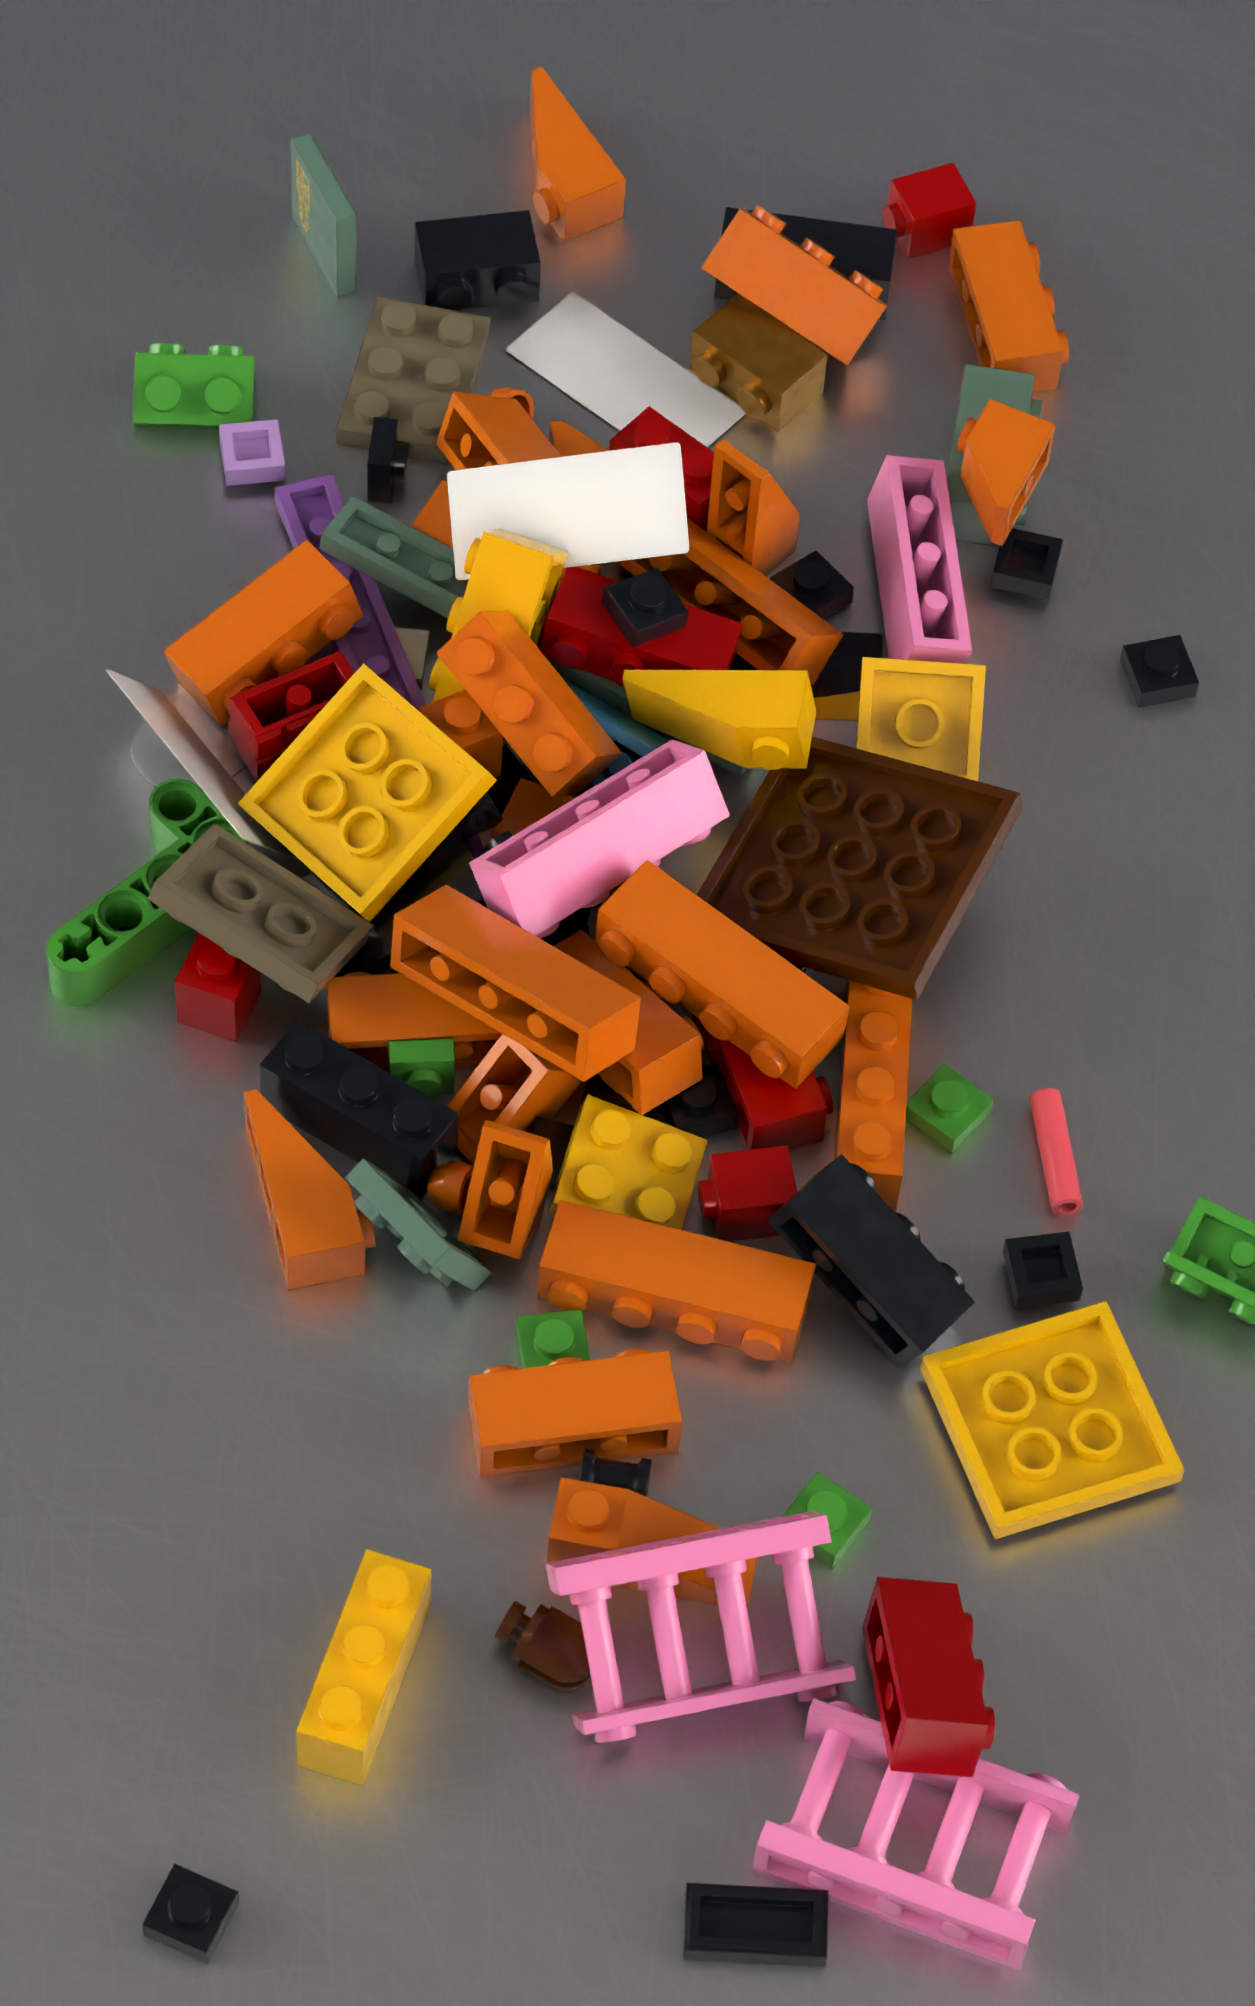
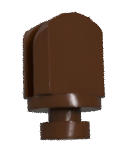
[494,1601,591,1693]

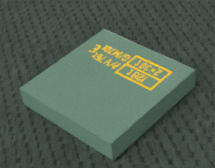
[291,133,357,298]

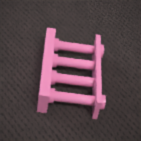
[545,1511,856,1743]
[752,1698,1079,1971]

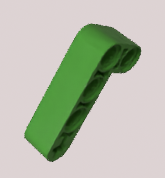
[46,778,248,1007]

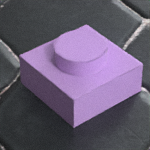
[219,419,286,486]

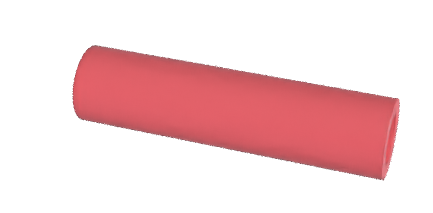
[1029,1088,1083,1216]

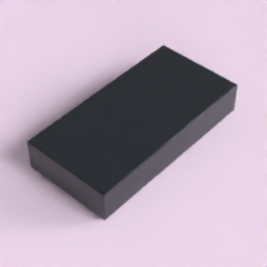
[683,1883,828,1967]

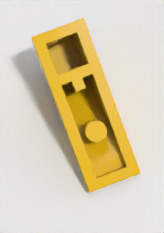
[622,670,816,770]

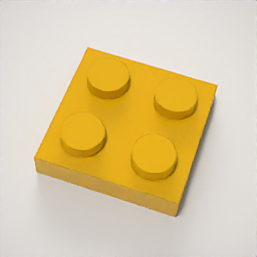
[856,657,986,781]
[547,1094,708,1230]

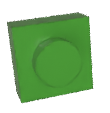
[388,1039,455,1098]
[906,1064,994,1154]
[516,1309,590,1368]
[782,1472,873,1569]

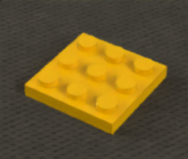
[237,663,497,922]
[920,1301,1185,1539]

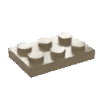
[336,296,491,465]
[147,823,374,1003]

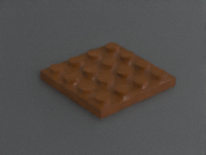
[697,737,1022,1000]

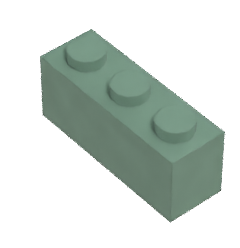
[947,364,1043,547]

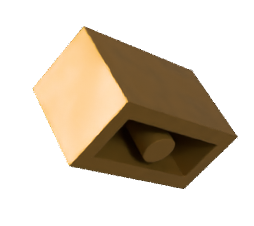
[690,293,828,432]

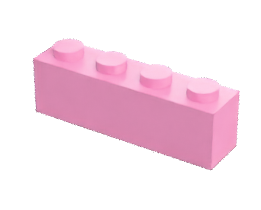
[867,455,972,664]
[469,739,730,938]

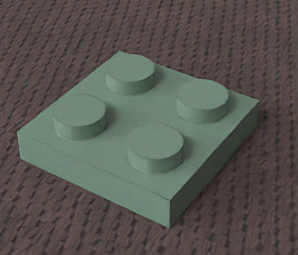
[345,1158,493,1291]

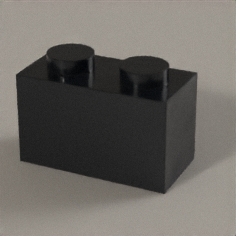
[415,210,541,311]

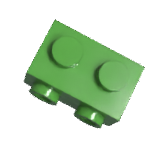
[133,343,256,429]
[1161,1196,1255,1326]

